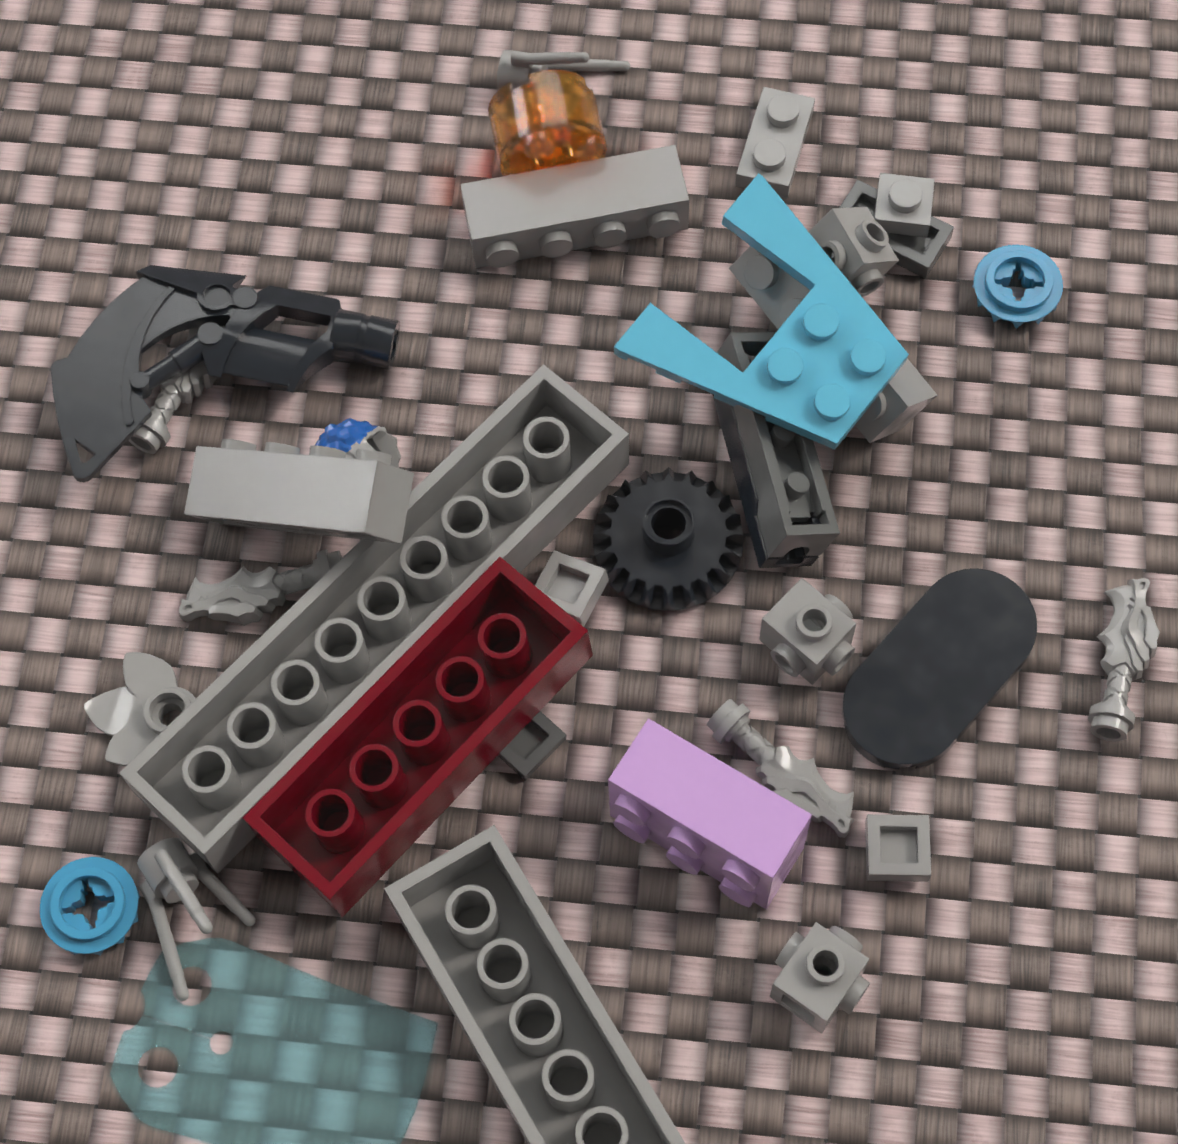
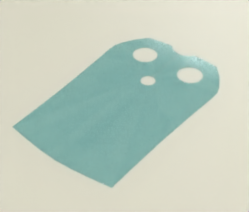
[110,938,438,1144]

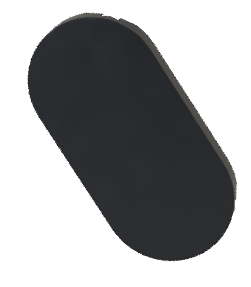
[842,568,1037,770]

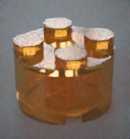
[488,70,607,176]

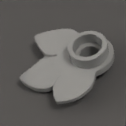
[84,652,196,766]

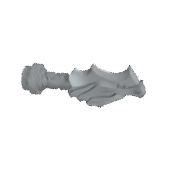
[128,326,225,454]
[179,549,342,626]
[1088,578,1160,742]
[707,699,855,838]

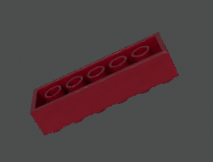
[243,557,593,917]

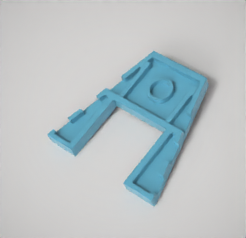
[614,173,909,450]

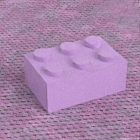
[608,718,812,909]

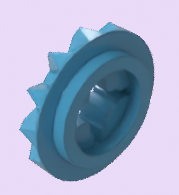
[972,245,1063,328]
[40,857,141,956]

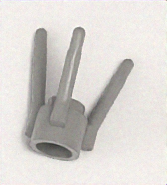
[497,49,630,137]
[137,837,256,1001]

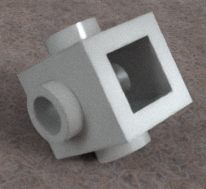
[809,207,899,297]
[759,578,856,685]
[770,922,870,1033]

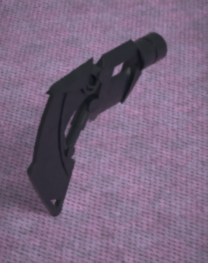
[51,265,400,482]

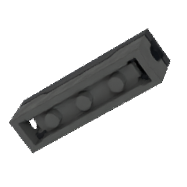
[712,332,840,568]

